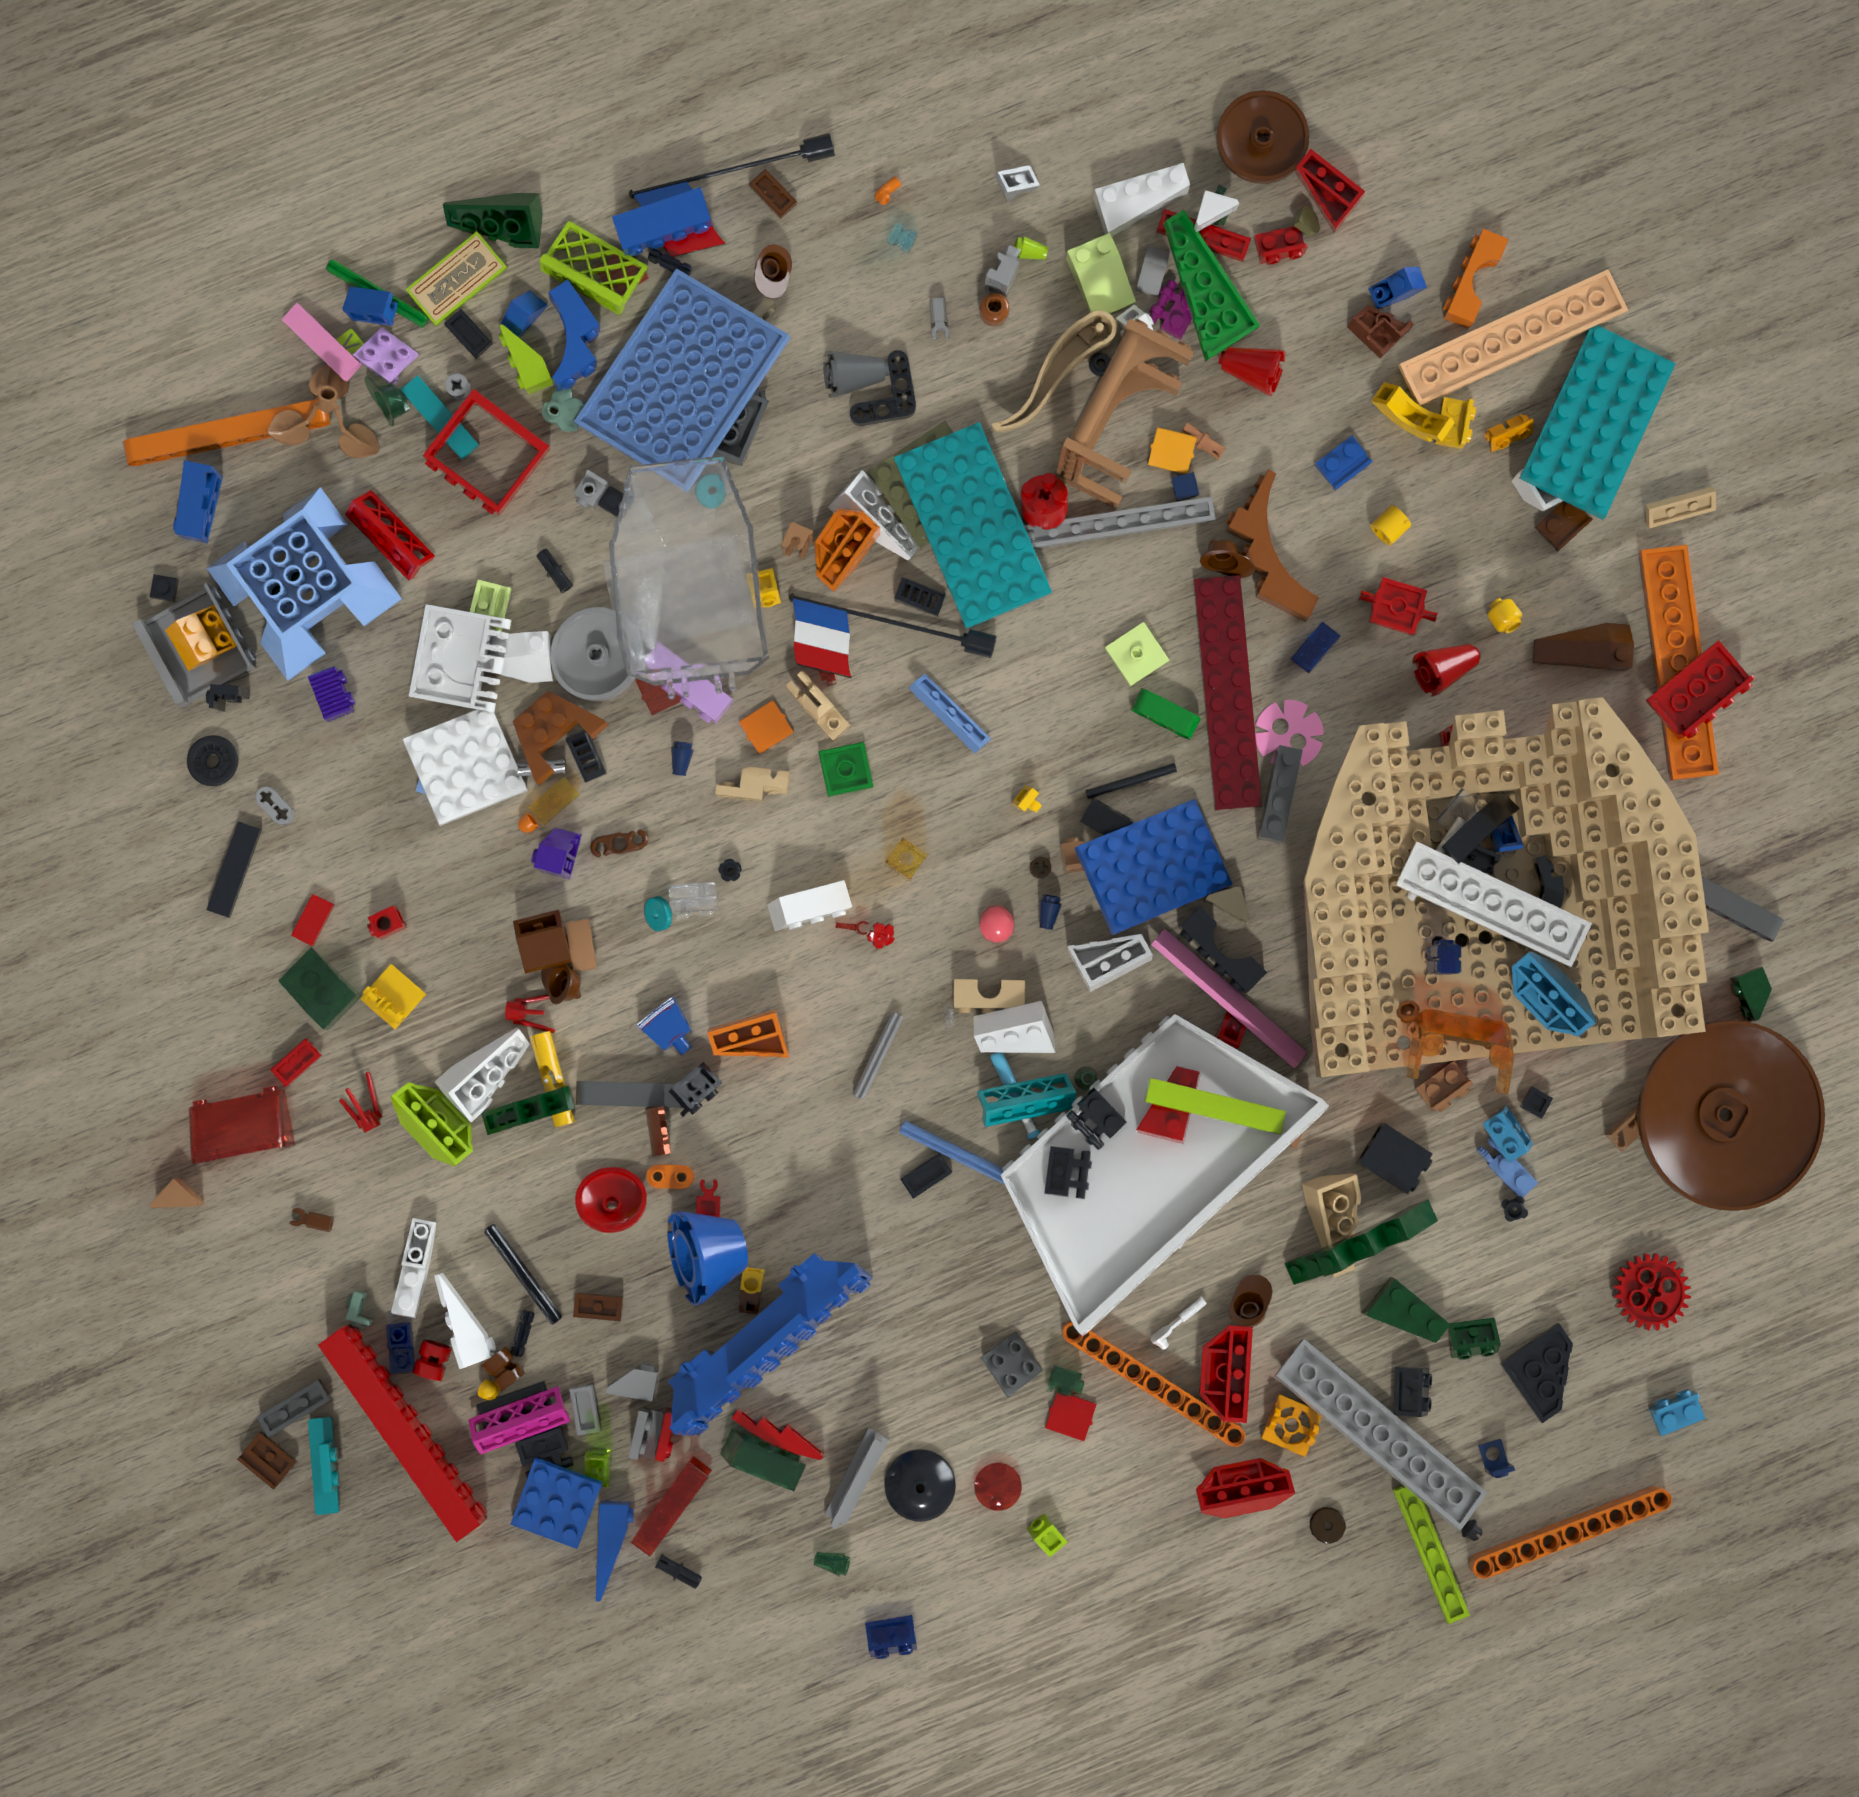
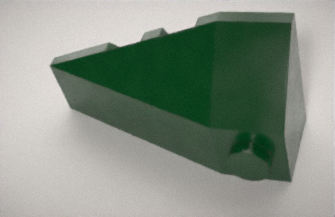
[442,193,543,249]

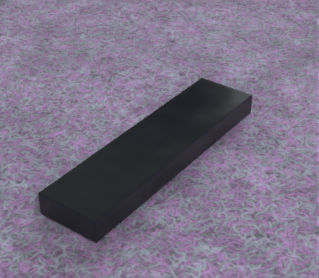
[206,822,262,918]

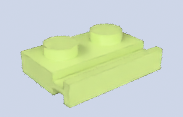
[470,580,512,632]

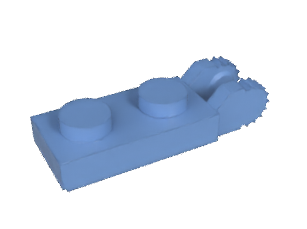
[1476,1136,1538,1197]

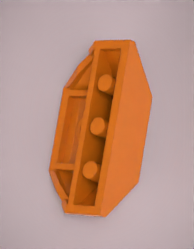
[815,509,880,592]

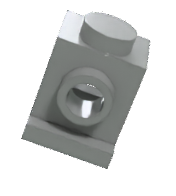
[573,470,610,510]

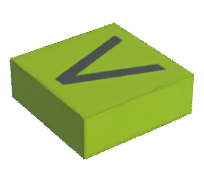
[336,328,364,355]

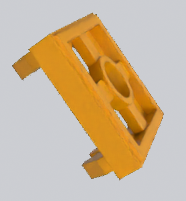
[1260,1393,1322,1457]

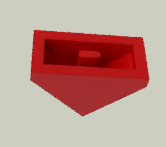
[1214,1011,1246,1049]

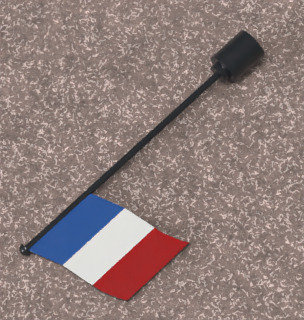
[629,133,835,257]
[788,593,997,679]

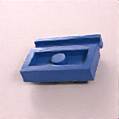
[1315,435,1373,491]

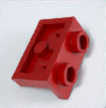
[1254,226,1308,265]

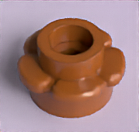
[1396,1001,1420,1024]

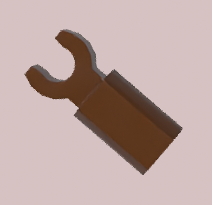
[289,1208,334,1233]

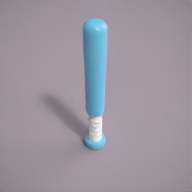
[990,1052,1041,1140]

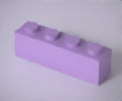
[641,642,733,724]

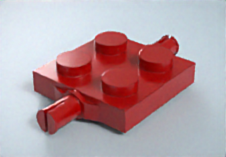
[1359,577,1438,636]

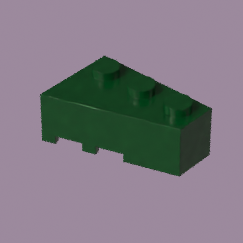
[1361,1277,1451,1343]

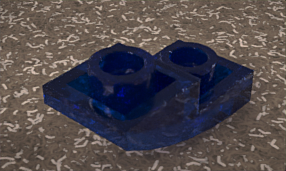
[1291,622,1341,673]
[386,1322,415,1375]

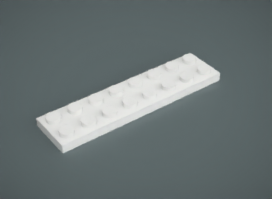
[1395,841,1592,967]

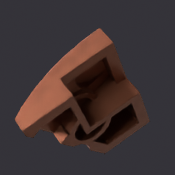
[1347,305,1414,358]
[645,1106,671,1156]

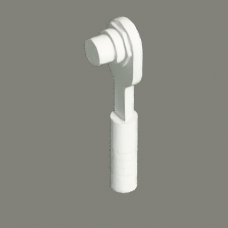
[1150,1297,1207,1350]

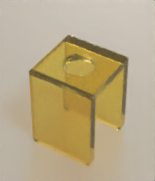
[885,837,928,882]

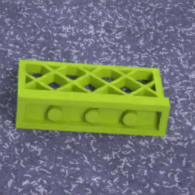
[539,221,648,316]

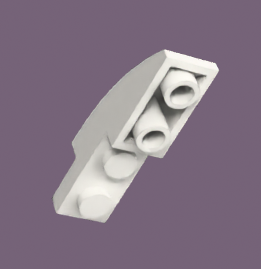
[391,1218,437,1318]

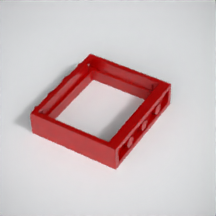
[423,389,550,516]

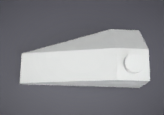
[828,470,919,560]

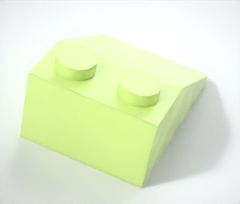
[1066,233,1136,314]

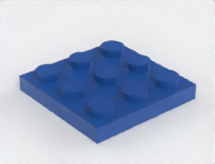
[510,1457,603,1549]

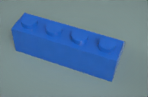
[612,187,712,256]

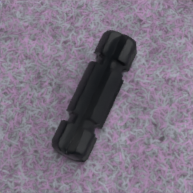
[648,249,692,276]
[510,1310,535,1357]

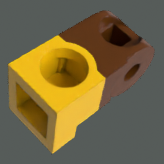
[739,1267,765,1315]

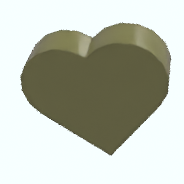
[1294,205,1320,237]

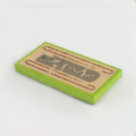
[405,231,507,327]

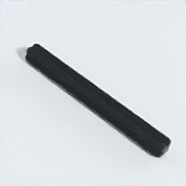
[484,1224,562,1325]

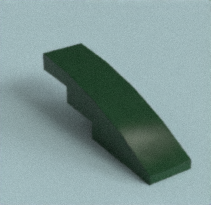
[481,1086,575,1135]

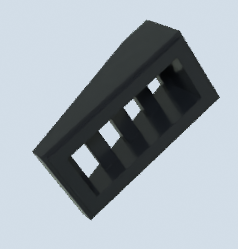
[894,577,946,617]
[565,730,607,783]

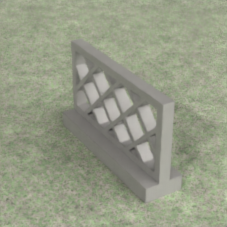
[824,1428,889,1529]

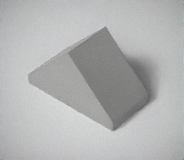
[1136,246,1170,297]

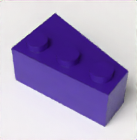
[531,828,582,880]

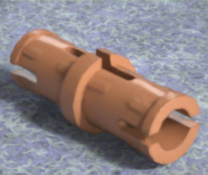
[1181,422,1226,460]

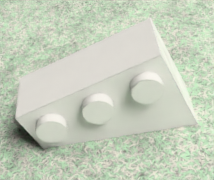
[973,1001,1055,1053]

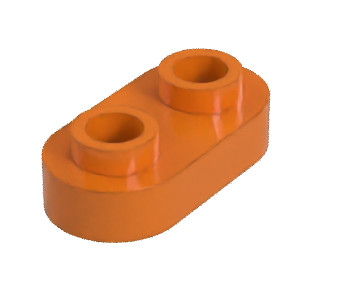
[646,1164,694,1189]

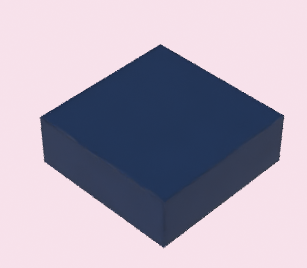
[1171,472,1200,502]

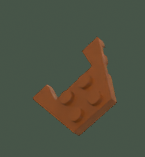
[513,691,608,785]

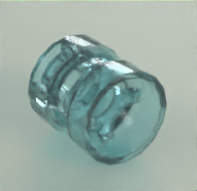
[887,222,918,253]

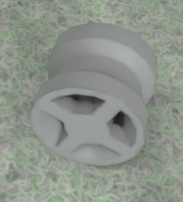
[445,373,471,401]

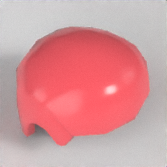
[979,905,1015,943]

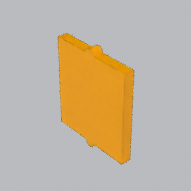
[1148,427,1197,474]

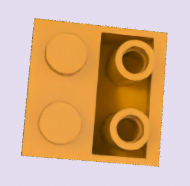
[165,605,237,671]

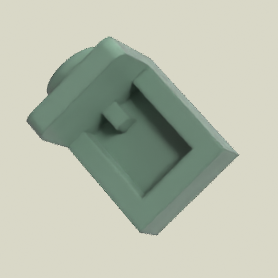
[346,1290,374,1328]

